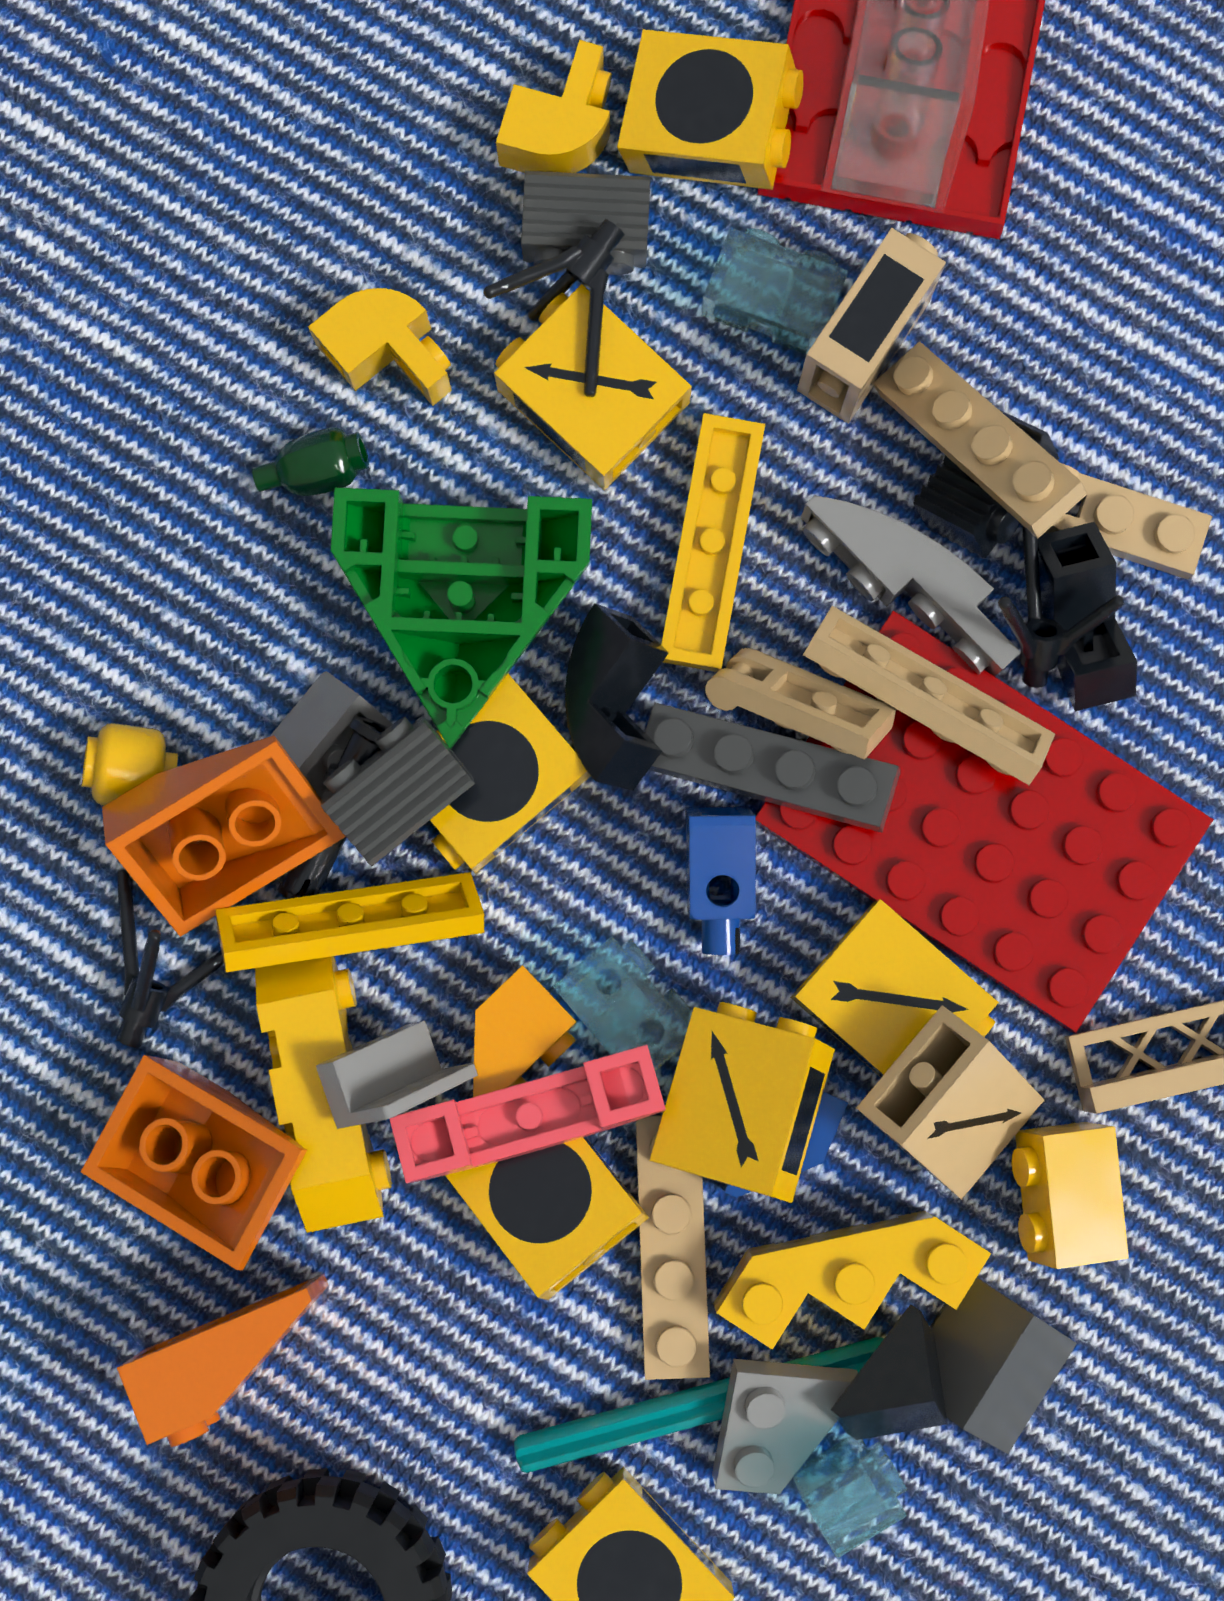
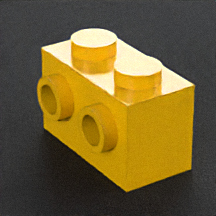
[1011,1122,1129,1269]

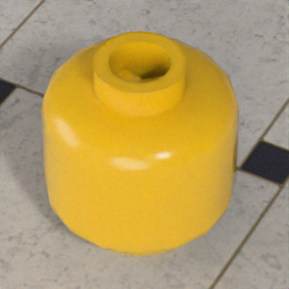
[82,723,178,805]

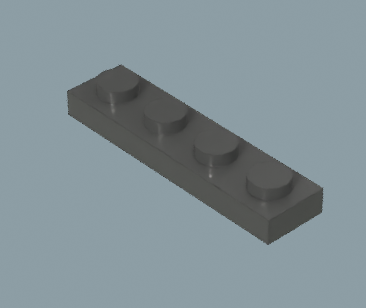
[645,702,901,833]

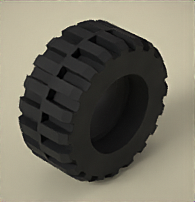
[189,1468,452,1601]

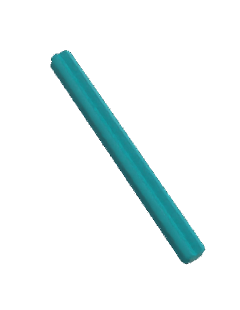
[514,1337,884,1473]

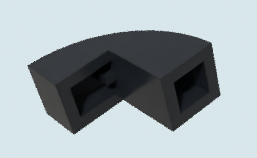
[1037,522,1137,711]
[565,603,669,791]

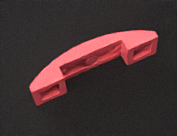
[389,1045,666,1184]

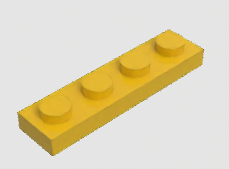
[661,413,765,672]
[215,872,484,972]

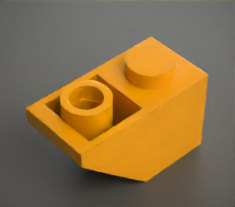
[473,965,577,1097]

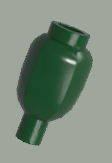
[252,427,369,496]

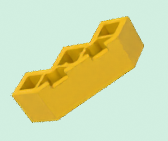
[255,956,392,1233]
[713,1211,991,1350]

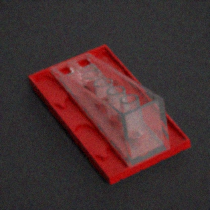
[757,0,1045,240]

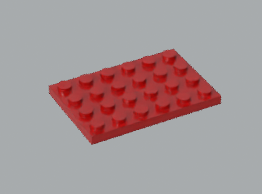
[756,610,1214,1032]

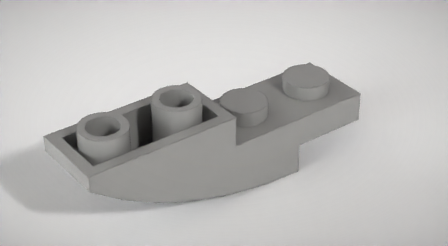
[801,495,1021,676]

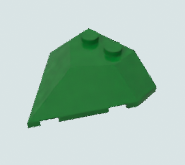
[331,487,592,749]

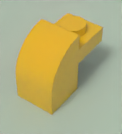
[496,40,612,173]
[308,288,452,406]

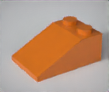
[102,735,346,937]
[81,1055,307,1270]
[117,1274,329,1447]

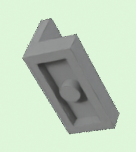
[269,671,392,799]
[316,1020,478,1129]

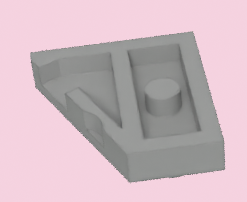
[712,1359,858,1494]

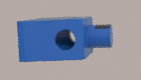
[685,806,756,955]

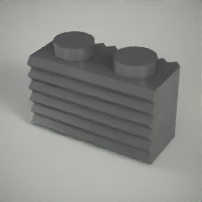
[521,171,651,275]
[321,716,475,866]

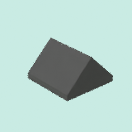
[930,1278,1077,1454]

